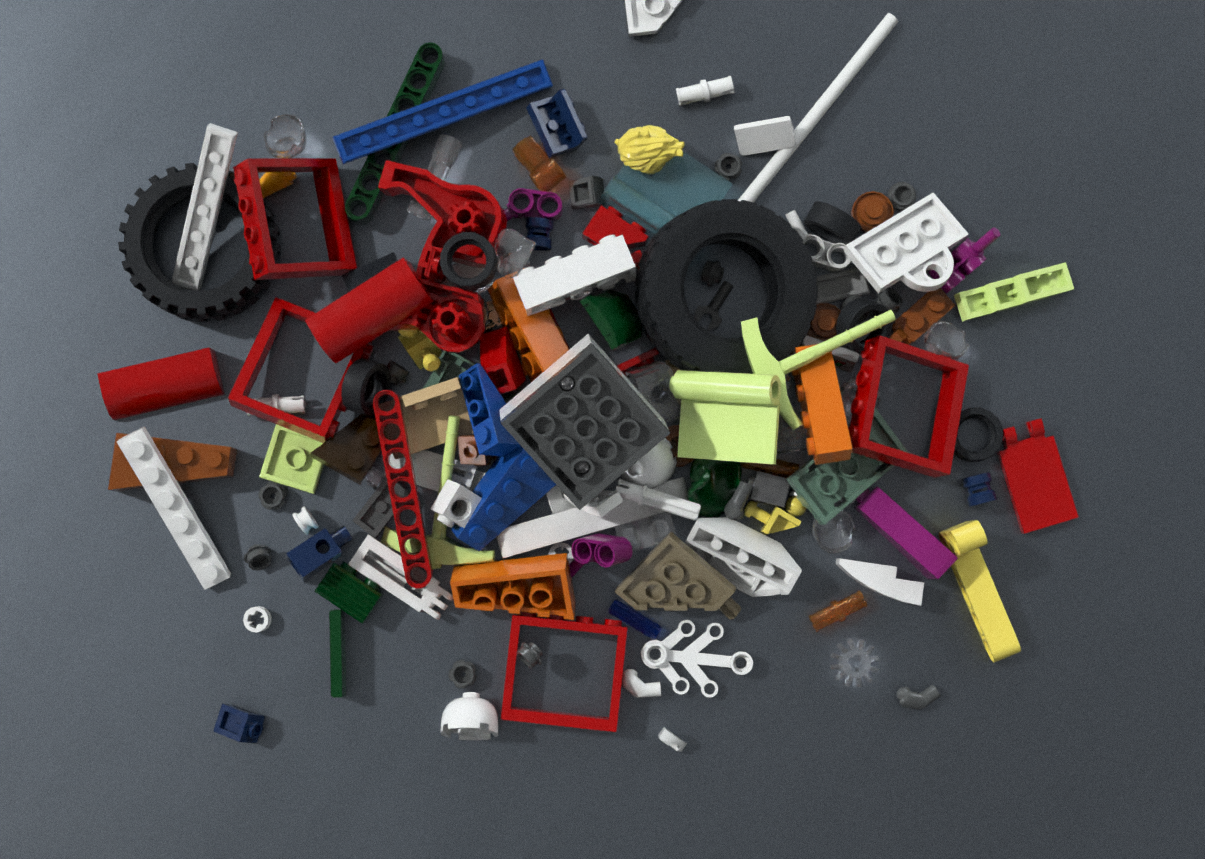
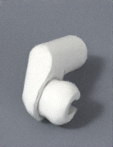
[622,669,661,698]

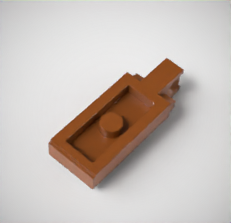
[890,288,956,345]

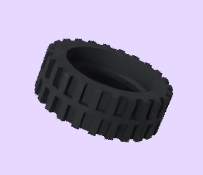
[118,163,281,322]

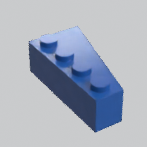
[450,446,556,551]

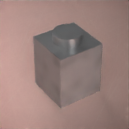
[747,471,790,508]

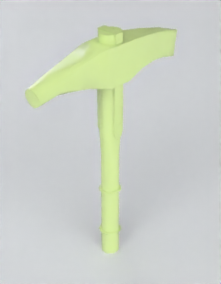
[741,310,896,430]
[381,415,495,569]

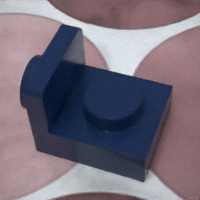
[213,704,265,743]

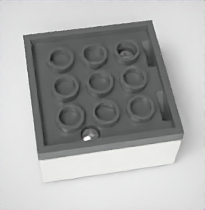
[499,334,670,510]

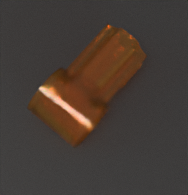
[512,135,567,192]

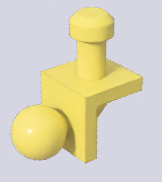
[398,329,442,372]
[744,496,807,535]

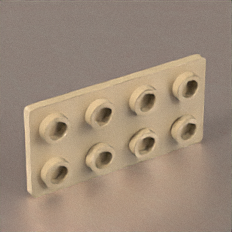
[380,377,473,459]

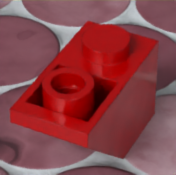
[582,205,649,249]
[480,326,526,394]

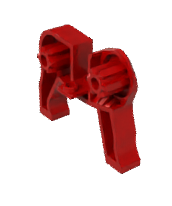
[378,160,507,353]

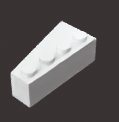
[513,235,636,316]

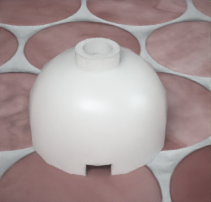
[621,438,677,489]
[441,692,498,741]

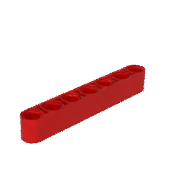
[373,390,433,588]

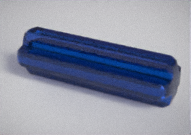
[608,600,662,639]

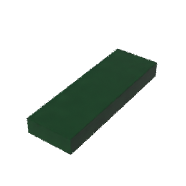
[329,609,346,698]

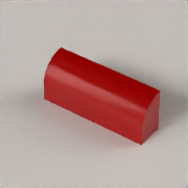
[305,257,434,363]
[97,347,225,420]

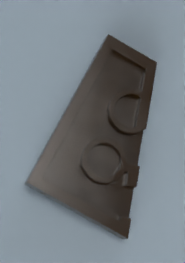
[311,414,386,485]

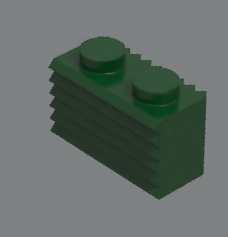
[314,561,384,624]

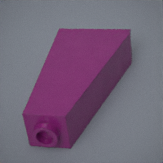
[854,486,958,579]

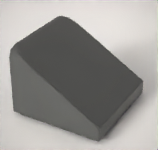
[568,176,606,209]

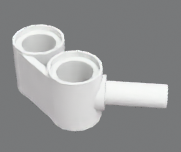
[785,210,851,272]

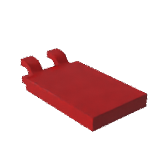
[997,418,1078,534]

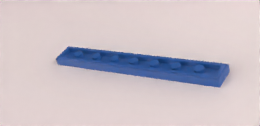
[332,59,553,165]

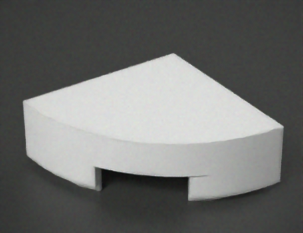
[658,727,687,752]

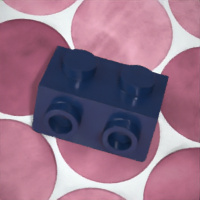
[526,89,587,158]

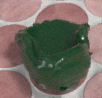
[687,458,742,518]

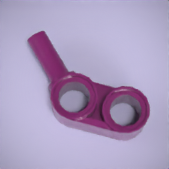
[504,188,563,222]
[928,227,1001,294]
[569,533,633,578]

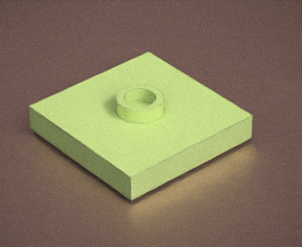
[259,424,324,494]

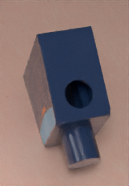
[286,525,353,582]

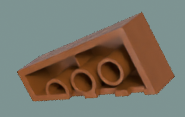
[108,433,237,491]

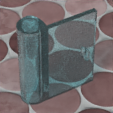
[601,151,733,234]

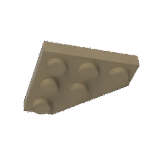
[615,532,737,611]

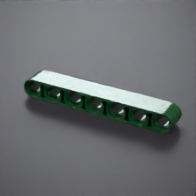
[345,42,445,225]

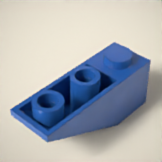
[458,363,521,457]

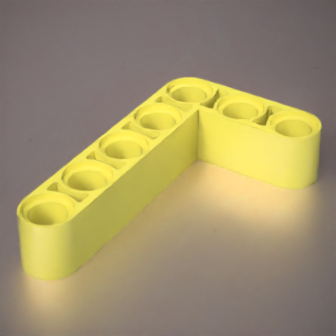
[938,520,1021,663]

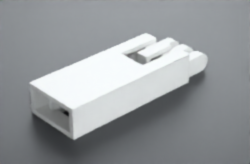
[384,450,486,492]
[348,534,453,620]

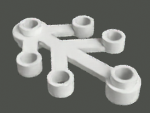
[641,620,753,698]

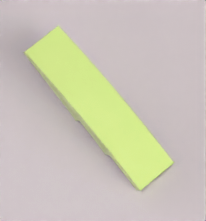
[954,262,1074,322]

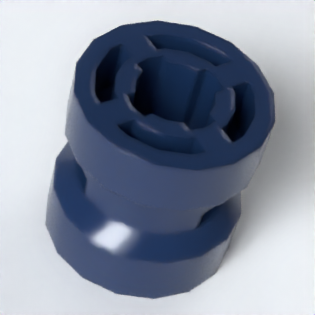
[523,217,554,251]
[962,472,997,507]

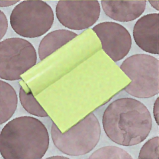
[669,370,781,464]

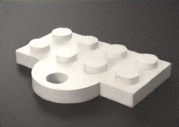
[843,193,969,294]

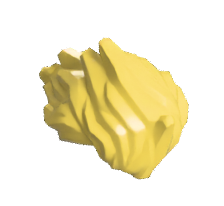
[614,125,685,175]

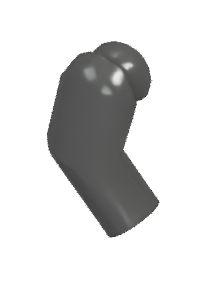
[724,481,753,521]
[896,684,941,710]

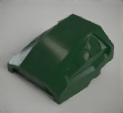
[580,289,642,350]

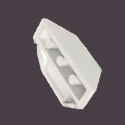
[685,517,802,597]

